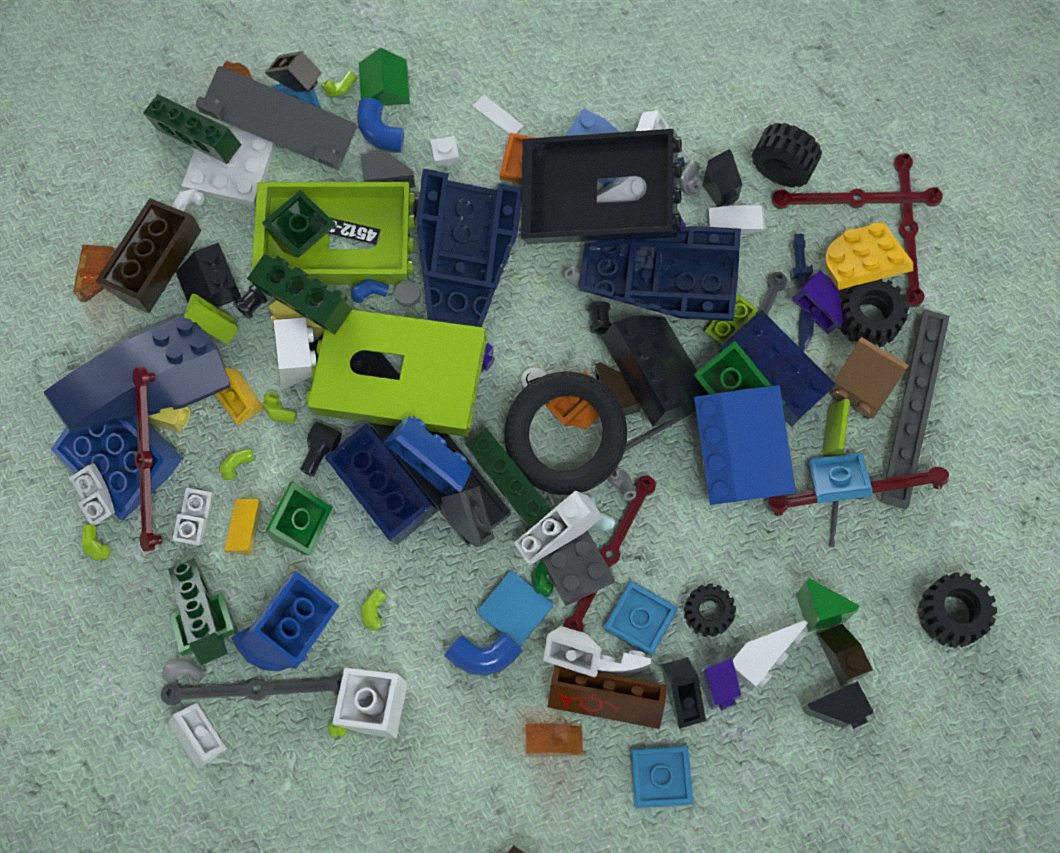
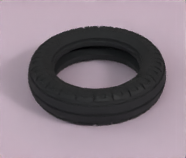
[504,371,627,495]

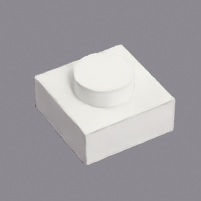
[430,136,459,166]

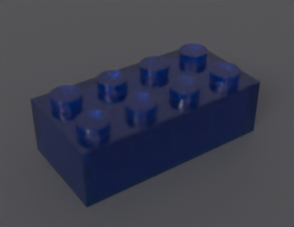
[719,310,836,427]
[325,423,439,545]

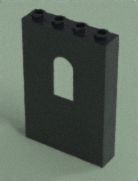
[521,129,682,244]

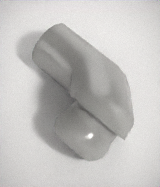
[679,160,700,195]
[607,466,636,501]

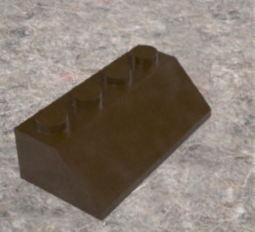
[96,198,201,313]

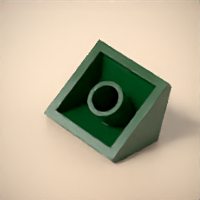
[262,190,336,258]

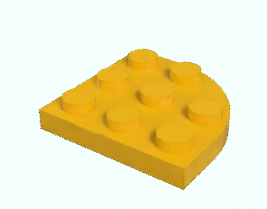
[826,222,913,290]

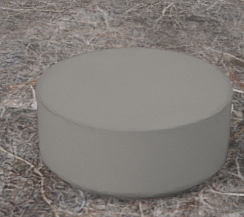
[394,280,421,307]

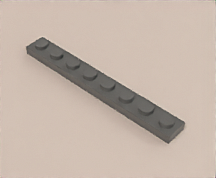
[880,309,950,509]

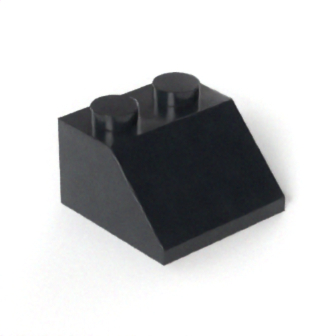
[175,242,242,308]

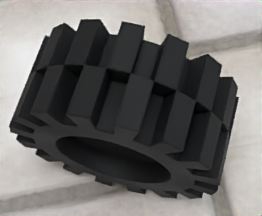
[684,584,736,637]

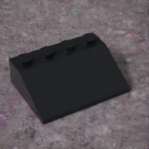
[602,316,709,427]

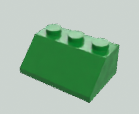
[694,341,786,406]

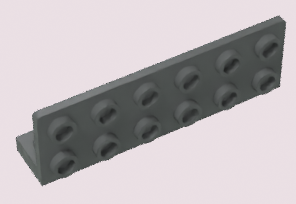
[195,66,357,171]

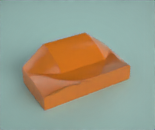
[546,371,599,430]

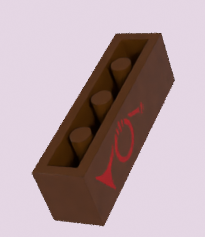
[547,665,667,729]

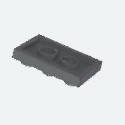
[540,530,615,606]

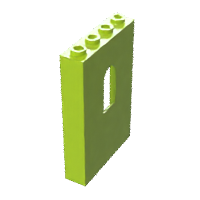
[252,182,415,285]
[306,310,488,437]

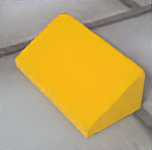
[215,368,264,425]
[224,499,263,556]

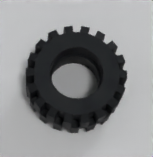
[751,123,822,188]
[841,279,909,348]
[918,572,997,648]

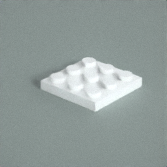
[182,128,276,207]

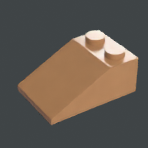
[828,337,909,419]

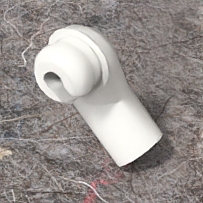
[172,188,205,212]

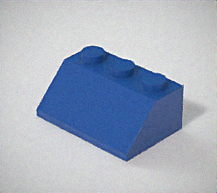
[383,416,472,495]
[239,571,339,669]

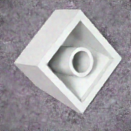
[274,317,316,389]
[332,668,408,738]

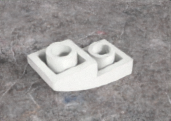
[709,205,764,235]
[69,463,115,525]
[172,488,215,546]
[598,650,651,676]

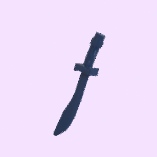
[790,234,814,353]

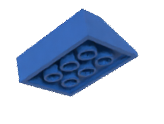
[694,385,796,505]
[51,415,183,520]

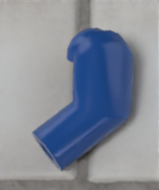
[351,279,389,303]

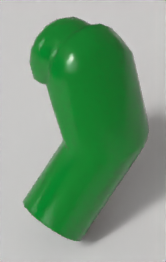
[531,560,554,597]

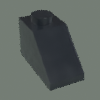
[702,149,743,207]
[661,657,706,729]
[802,681,874,729]

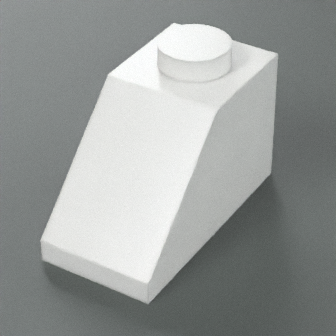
[597,176,647,203]
[543,626,602,677]

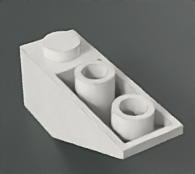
[514,491,603,565]
[732,620,808,691]

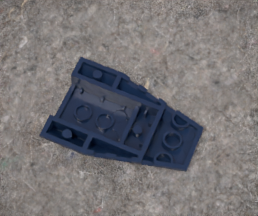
[416,168,522,327]
[579,226,741,321]
[44,314,230,432]

